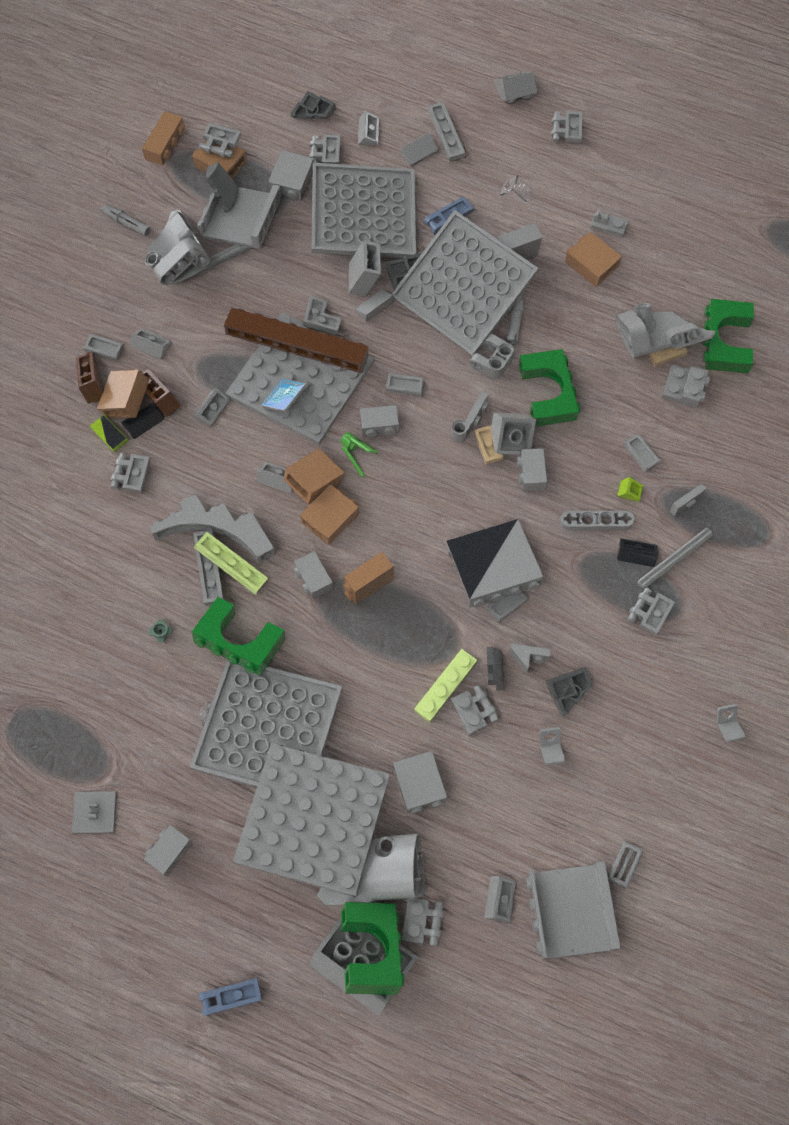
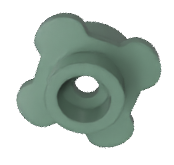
[149,620,173,643]

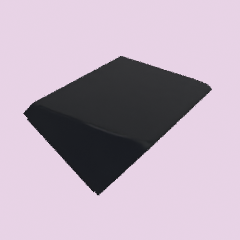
[121,403,164,439]
[617,538,658,567]

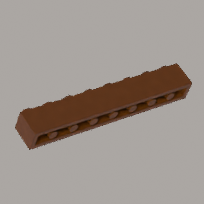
[224,307,369,374]

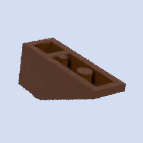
[76,352,104,404]
[143,369,181,417]

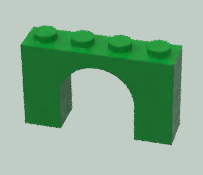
[703,299,754,374]
[518,349,581,427]
[192,597,285,676]
[341,902,405,995]

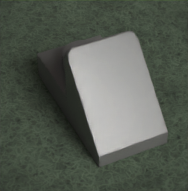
[509,644,551,674]

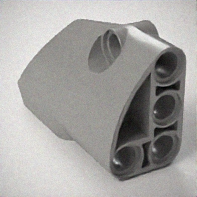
[145,210,210,285]
[616,303,716,359]
[317,834,425,905]

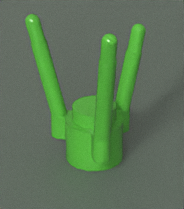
[340,432,378,477]

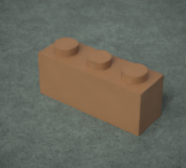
[142,111,185,166]

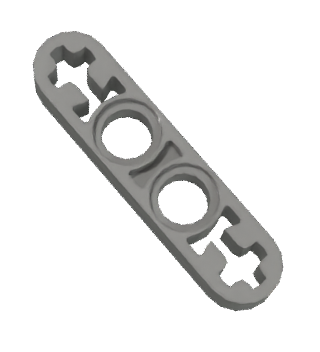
[560,511,634,530]

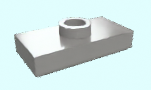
[670,484,707,516]

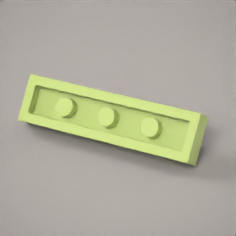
[194,532,268,595]
[414,649,477,723]

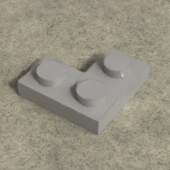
[302,296,341,336]

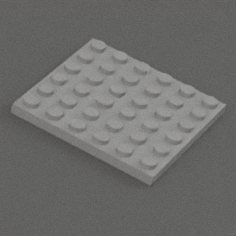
[311,163,416,258]
[391,210,539,356]
[225,312,374,445]
[189,660,343,788]
[233,743,390,897]

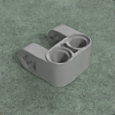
[469,334,514,379]

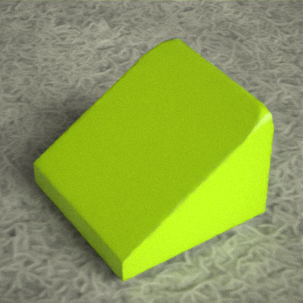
[617,477,643,502]

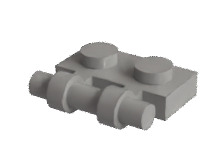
[551,111,582,143]
[199,123,241,158]
[309,135,341,164]
[110,453,151,493]
[627,588,675,636]
[450,685,499,735]
[402,898,444,946]

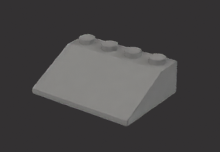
[309,918,418,1016]

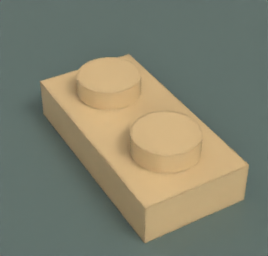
[648,347,688,366]
[474,425,504,465]

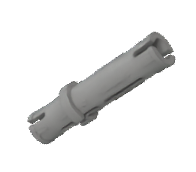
[102,203,151,237]
[506,294,525,345]

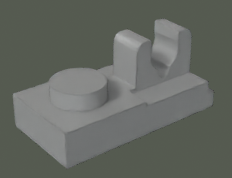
[590,210,628,238]

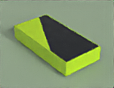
[90,415,128,452]

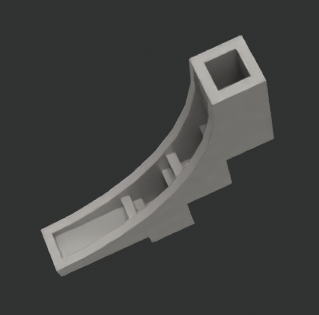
[149,495,275,564]

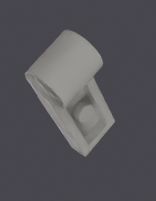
[451,391,489,443]

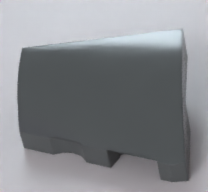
[290,91,336,119]
[206,162,238,213]
[385,253,421,290]
[487,647,504,691]
[546,667,593,717]

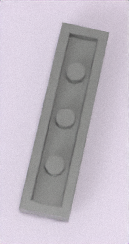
[428,102,465,161]
[193,529,224,606]

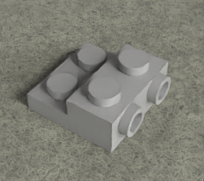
[661,364,710,408]

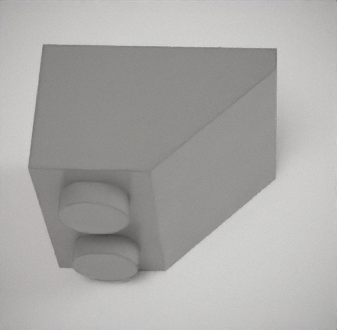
[493,71,537,103]
[491,412,536,455]

